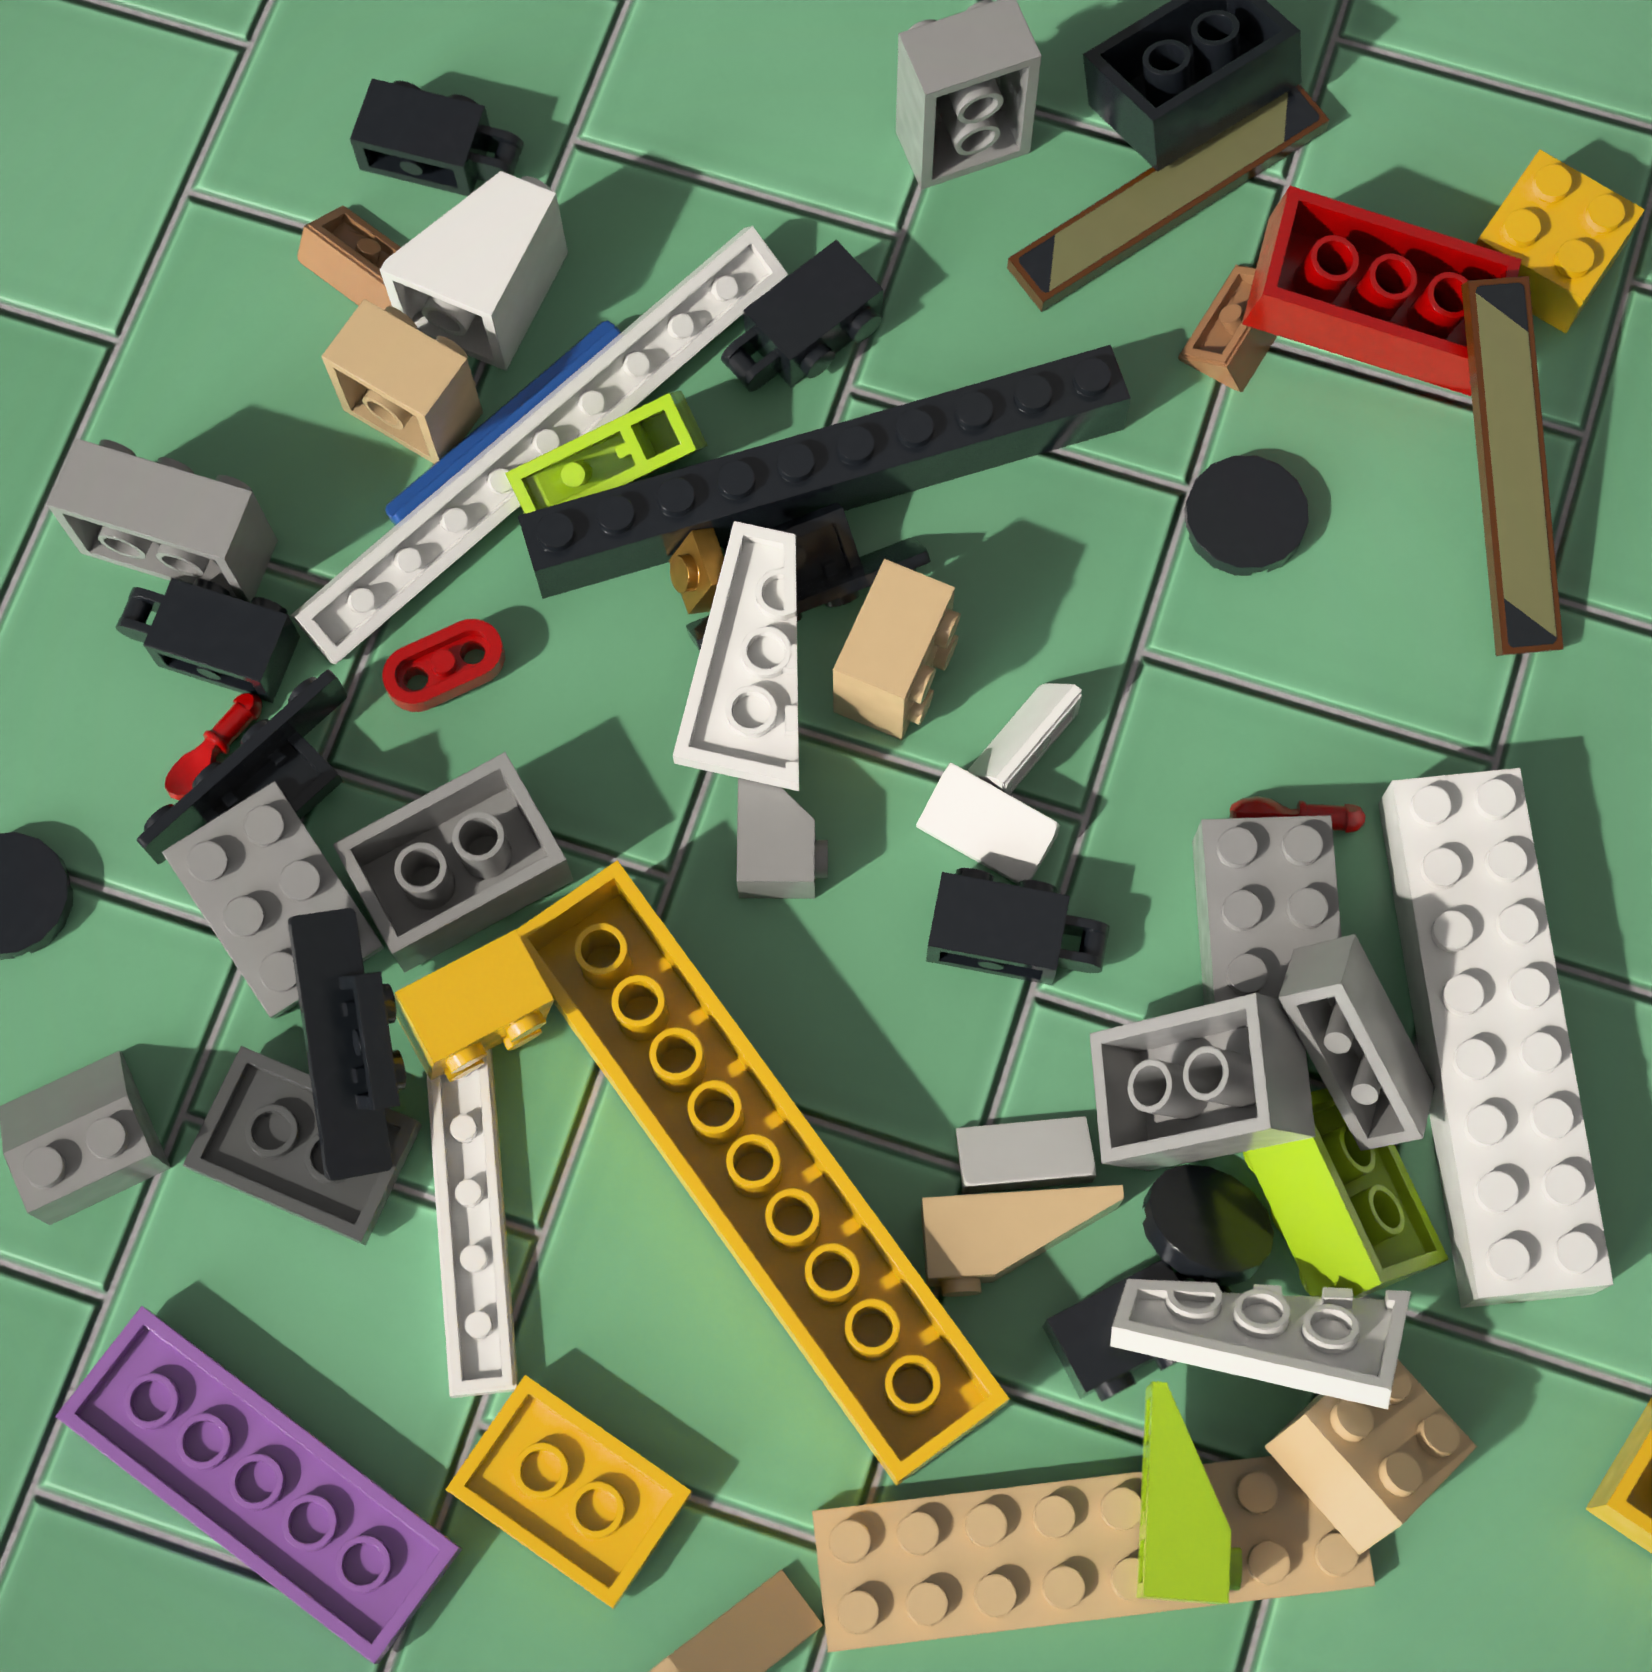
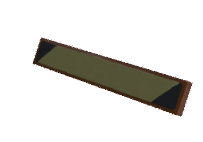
[1007,84,1330,312]
[1461,276,1564,656]

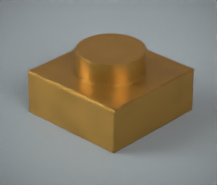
[669,528,724,615]

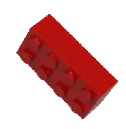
[1242,186,1522,396]

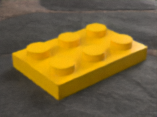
[445,1375,693,1609]

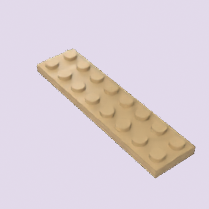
[812,1456,1375,1652]

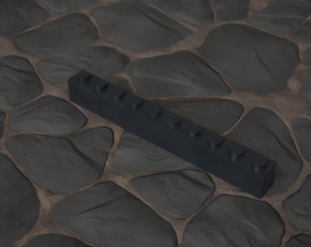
[518,345,1131,599]

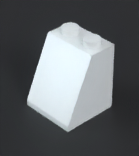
[380,171,568,371]

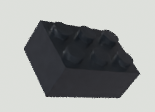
[1083,0,1302,172]

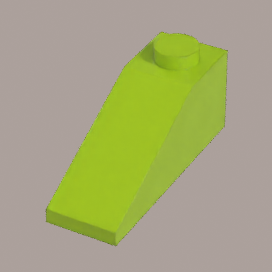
[505,391,708,514]
[1137,1381,1242,1605]

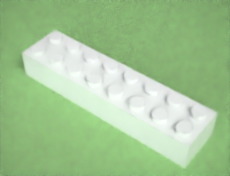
[1378,768,1613,1308]

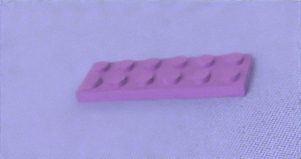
[55,1306,463,1664]

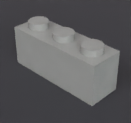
[1278,934,1435,1151]

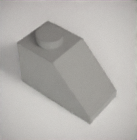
[737,778,828,899]

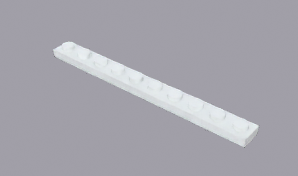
[290,226,788,665]

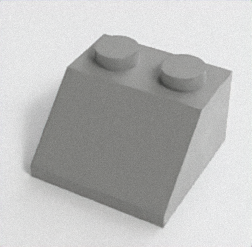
[0,1051,171,1225]

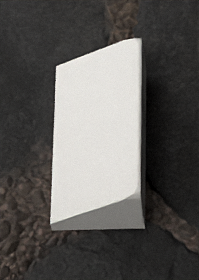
[968,683,1082,795]
[916,763,1060,885]
[956,1116,1097,1194]

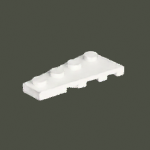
[673,521,799,791]
[1111,1279,1411,1409]

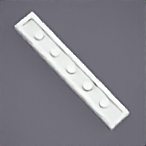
[426,1049,519,1398]

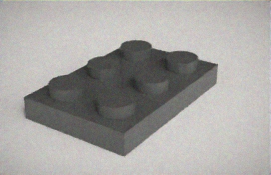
[183,1046,422,1246]

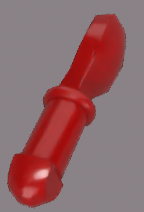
[165,693,263,800]
[1230,796,1366,833]

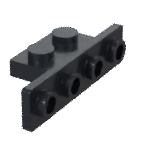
[686,502,931,651]
[136,669,347,865]
[288,908,406,1181]

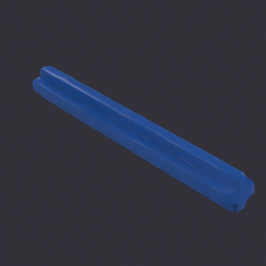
[385,321,622,525]

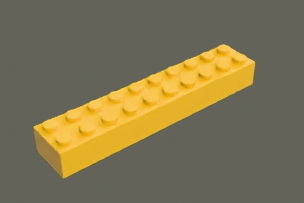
[516,860,1010,1486]

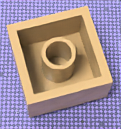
[321,299,483,464]
[833,559,961,740]
[1264,1360,1477,1555]

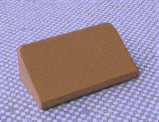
[297,205,401,310]
[1178,264,1277,392]

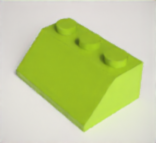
[1243,1088,1449,1298]

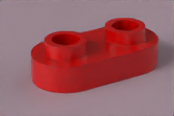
[382,619,505,712]

